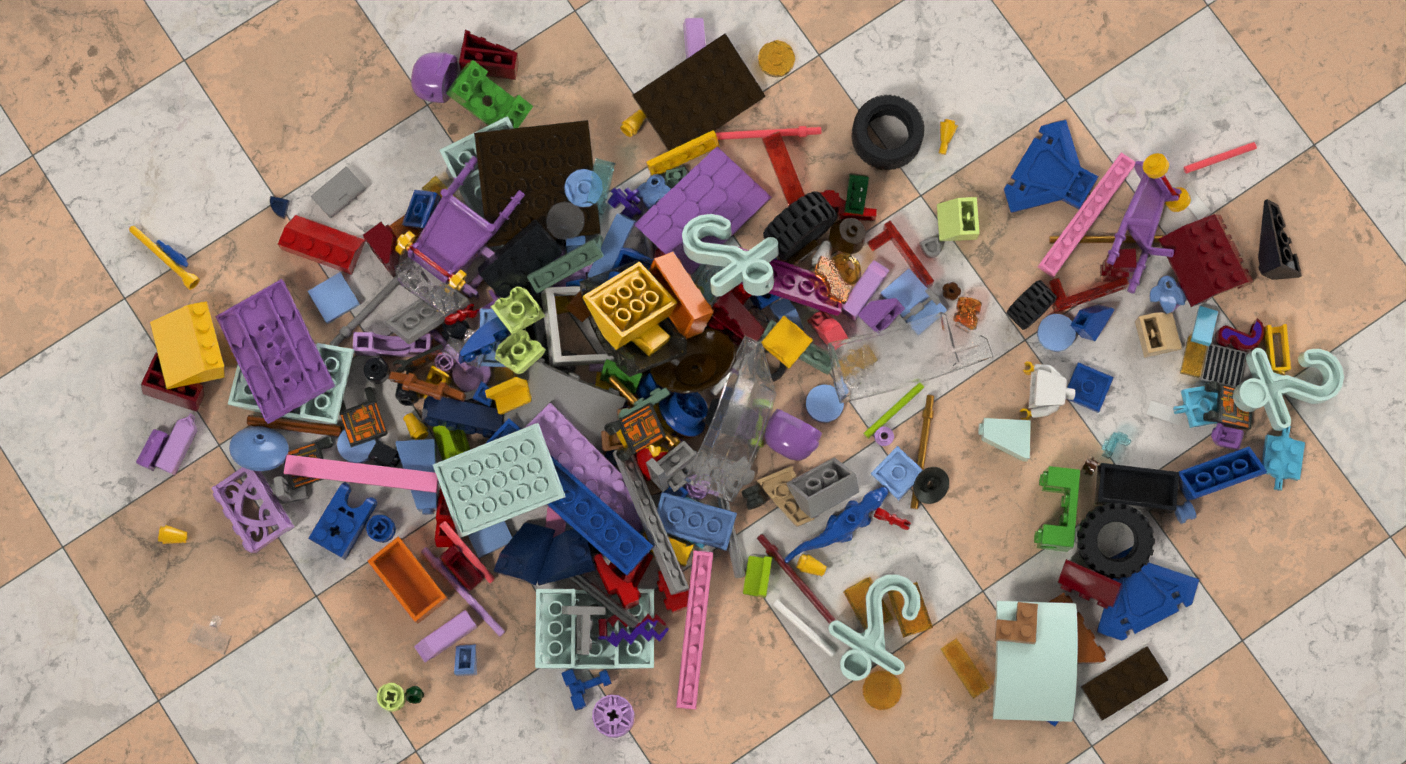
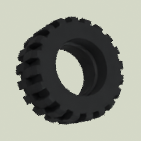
[763,191,837,260]
[1077,503,1155,579]

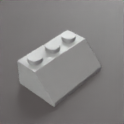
[787,457,859,519]

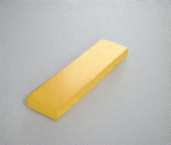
[646,130,720,176]

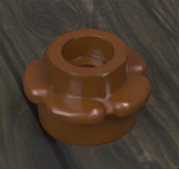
[942,282,961,300]
[1082,457,1099,476]

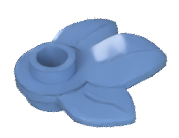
[637,174,671,209]
[1150,276,1186,314]

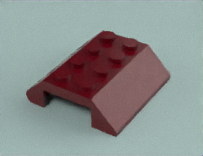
[1158,214,1254,307]

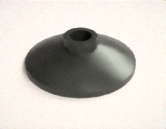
[913,467,949,504]

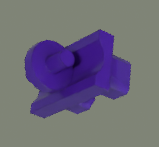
[607,187,642,219]

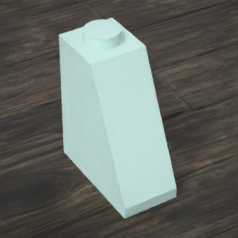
[978,418,1031,462]

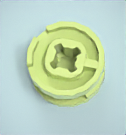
[377,683,406,712]

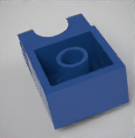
[308,482,377,560]

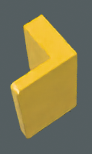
[485,377,531,415]

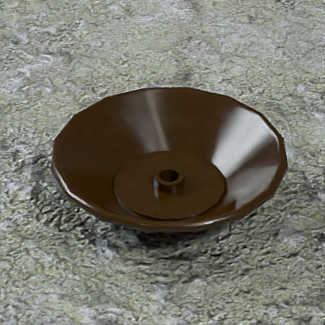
[650,327,736,394]

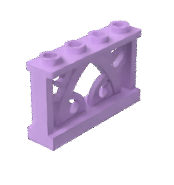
[211,467,294,553]

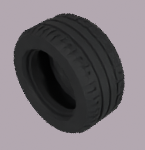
[851,94,925,170]

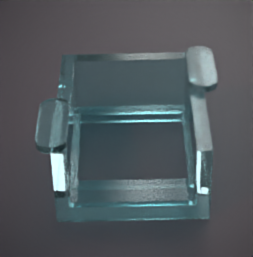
[587,158,616,216]

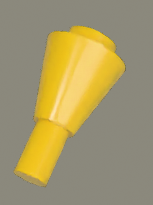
[939,119,958,155]

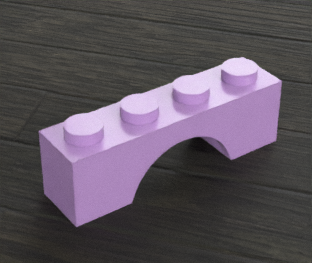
[353,332,433,357]

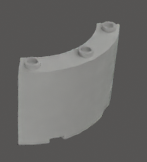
[502,358,626,454]

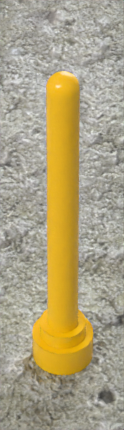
[129,226,200,290]

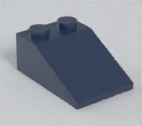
[493,522,555,586]
[537,529,595,586]

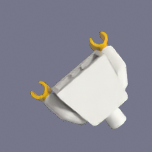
[1020,361,1075,420]

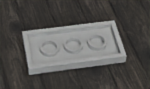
[385,284,470,345]

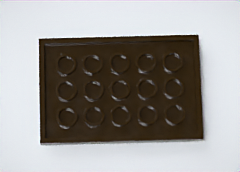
[632,33,766,151]

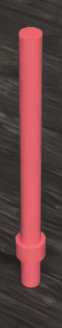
[716,126,821,140]

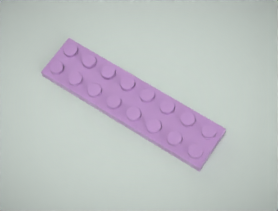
[524,402,657,533]

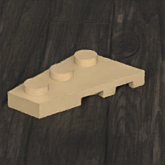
[756,466,815,527]

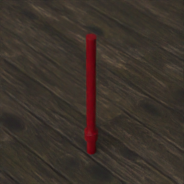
[756,534,836,624]

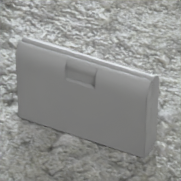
[311,166,366,219]

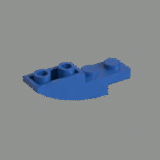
[458,317,523,364]

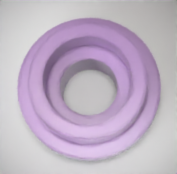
[875,427,894,446]

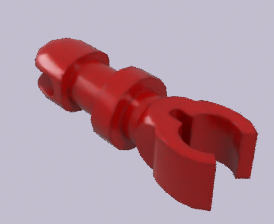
[444,304,479,325]
[873,508,911,530]

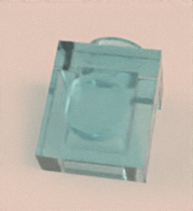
[1101,432,1132,459]

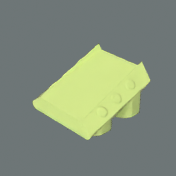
[490,287,545,335]
[495,330,546,374]

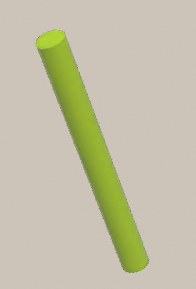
[863,382,924,439]

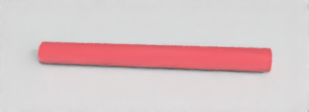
[1184,142,1257,174]
[439,521,495,583]

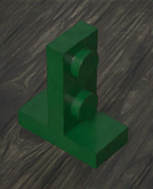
[844,173,869,215]

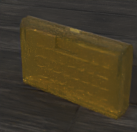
[843,577,894,631]
[887,582,933,638]

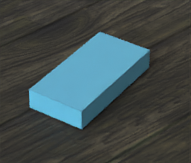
[1191,306,1218,346]

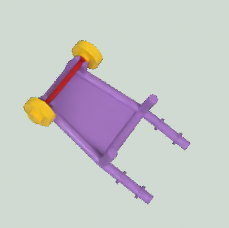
[1107,153,1191,293]
[394,156,525,294]

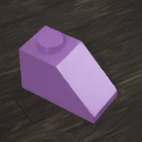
[858,298,905,336]

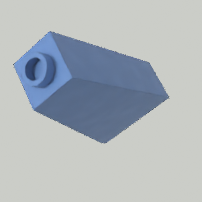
[588,213,637,286]
[396,439,438,515]

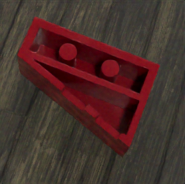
[459,29,519,80]
[707,291,765,354]
[141,352,205,412]

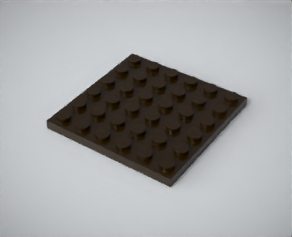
[474,120,601,247]

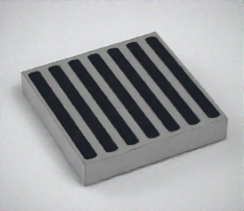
[1200,344,1247,388]

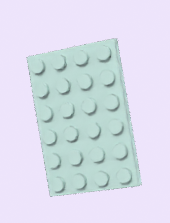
[433,423,566,538]

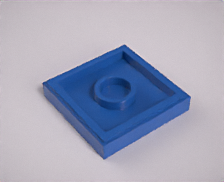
[1067,362,1114,413]

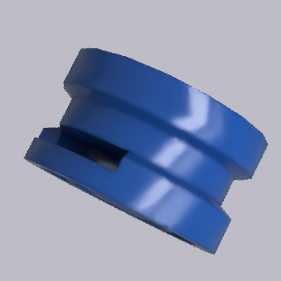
[366,515,396,543]

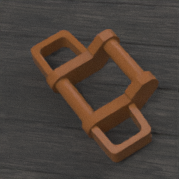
[388,372,466,402]

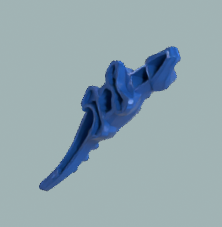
[785,487,888,563]

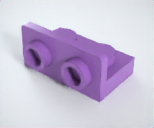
[136,429,169,471]

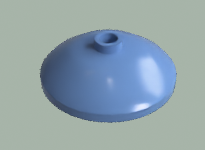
[229,426,289,471]

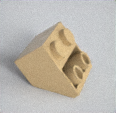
[1135,312,1182,358]

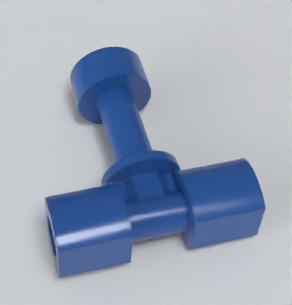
[561,669,612,711]

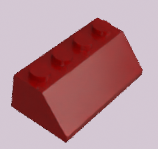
[278,215,366,275]

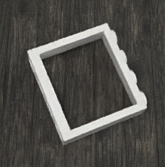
[541,286,623,367]

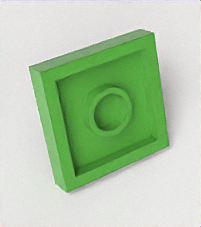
[600,354,642,394]

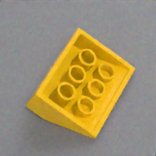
[583,262,677,350]
[150,301,225,389]

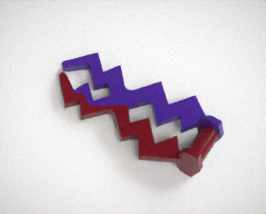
[598,613,669,647]

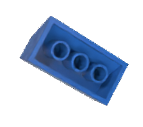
[1179,446,1267,501]

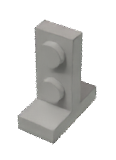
[646,441,697,492]
[270,476,308,504]
[562,606,606,655]

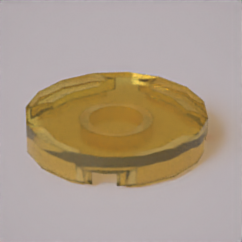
[758,40,795,78]
[862,671,902,710]

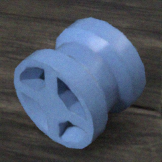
[1174,500,1196,524]

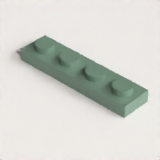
[761,320,837,375]

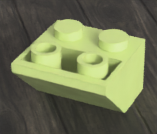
[937,197,980,242]

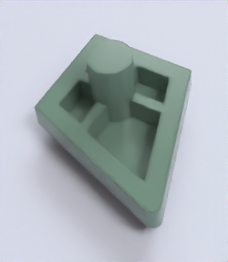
[665,167,686,189]

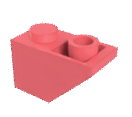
[807,310,849,351]

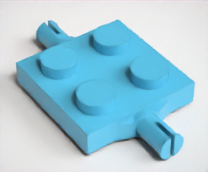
[1173,386,1218,428]
[1262,426,1305,491]

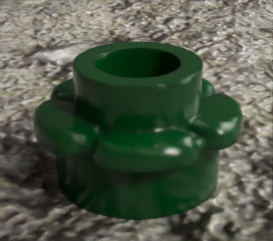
[405,686,424,704]

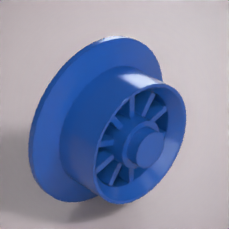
[659,392,708,436]

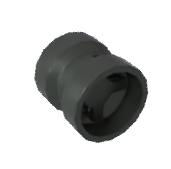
[741,485,766,510]

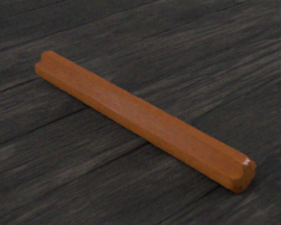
[247,415,342,437]

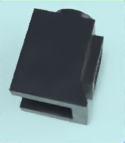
[368,440,400,468]

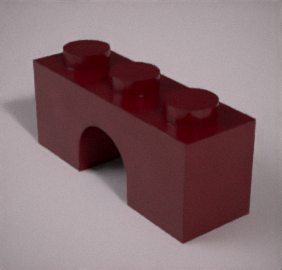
[1100,249,1137,282]

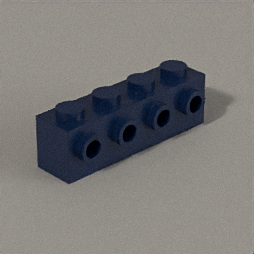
[421,396,503,438]

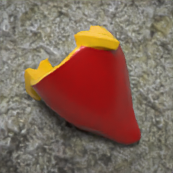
[637,443,668,481]

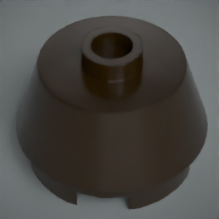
[829,218,866,255]

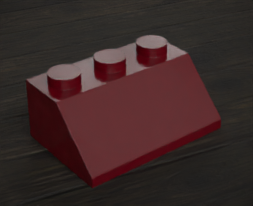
[363,222,400,278]
[1058,559,1122,609]

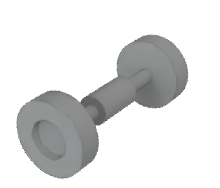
[895,287,941,330]

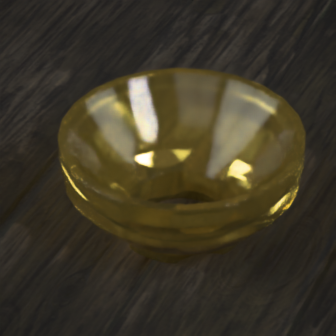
[830,253,862,286]

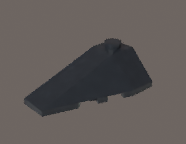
[1258,199,1302,280]

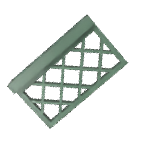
[527,235,604,293]

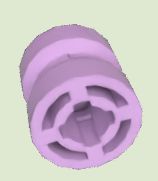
[435,353,455,375]

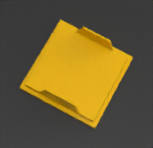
[760,316,813,369]

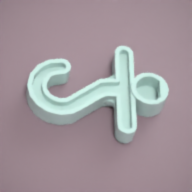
[682,214,779,296]
[1233,348,1344,431]
[828,574,920,681]

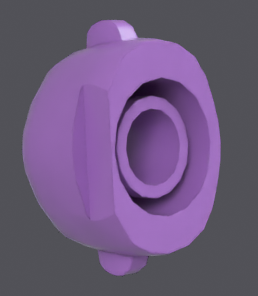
[411,52,458,103]
[764,409,822,461]

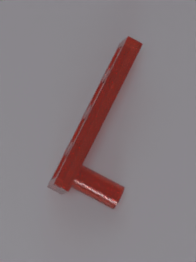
[761,131,805,206]
[867,220,934,288]
[1048,277,1129,313]

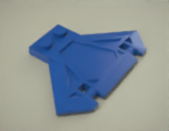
[1004,120,1099,213]
[1097,546,1199,641]

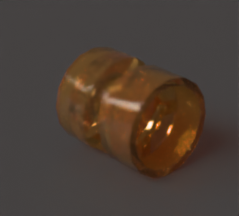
[952,297,982,330]

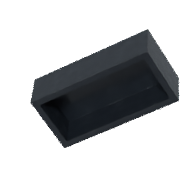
[478,219,562,298]
[1094,463,1179,513]

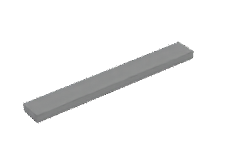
[613,449,689,595]

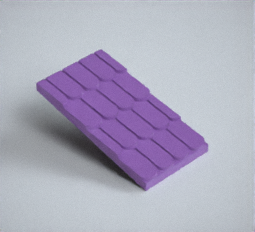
[634,147,772,275]
[215,279,335,424]

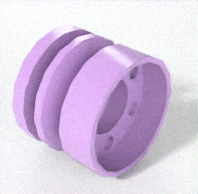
[592,695,635,738]

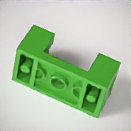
[445,60,533,128]
[1034,466,1080,552]

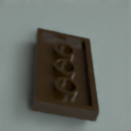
[1080,646,1169,721]

